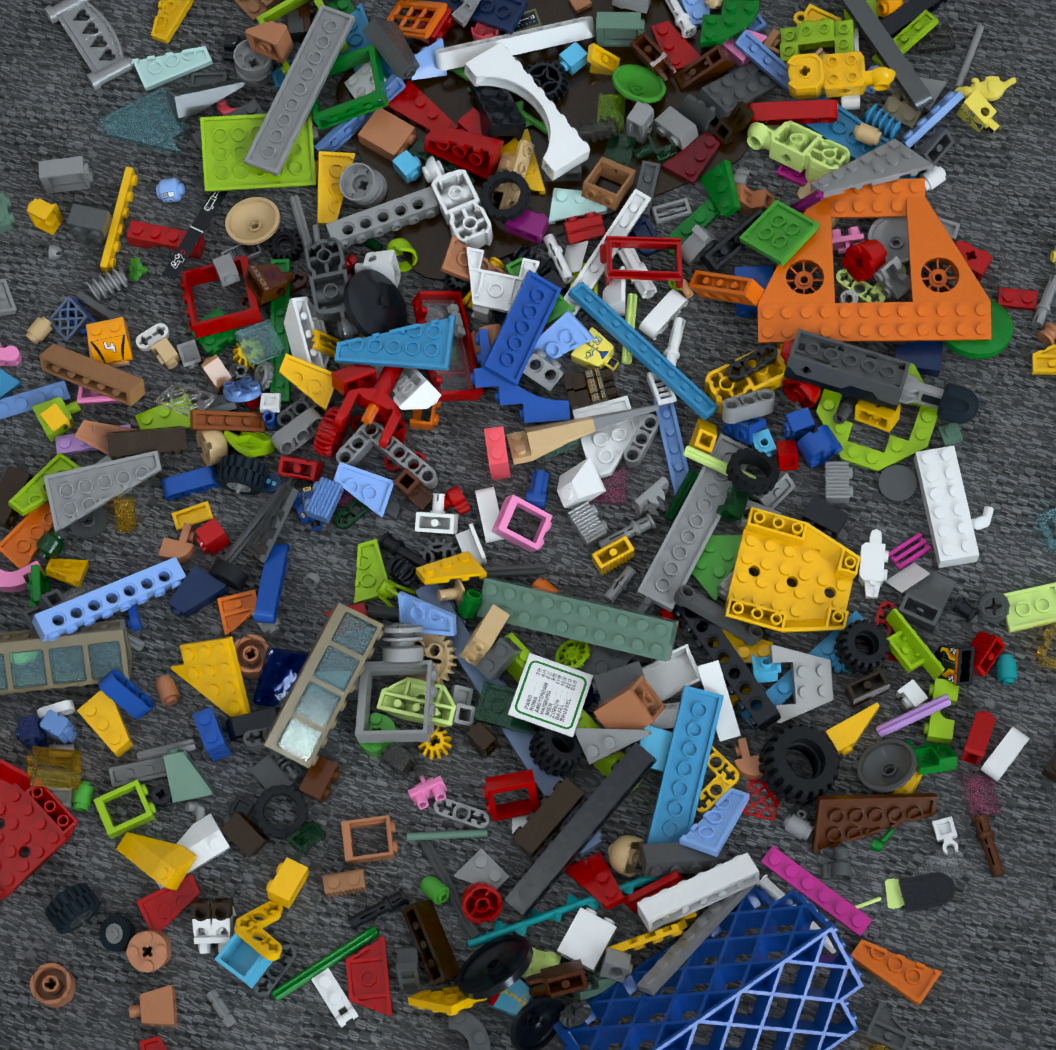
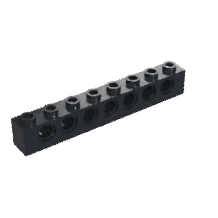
[673,604,781,731]

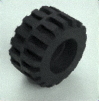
[834,619,890,674]
[529,727,584,777]

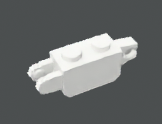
[858,529,889,599]

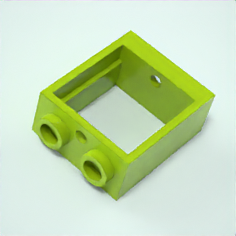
[93,779,157,839]

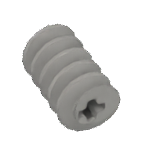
[86,265,128,301]

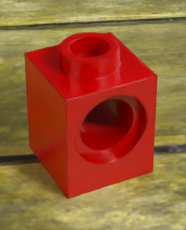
[776,440,798,471]

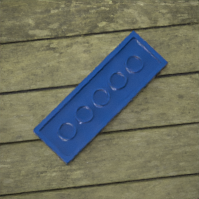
[482,270,562,386]

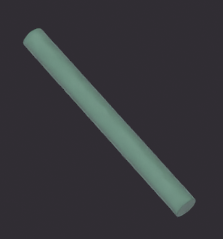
[406,829,488,841]

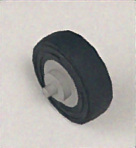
[99,915,135,952]

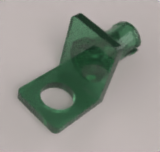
[633,133,678,161]

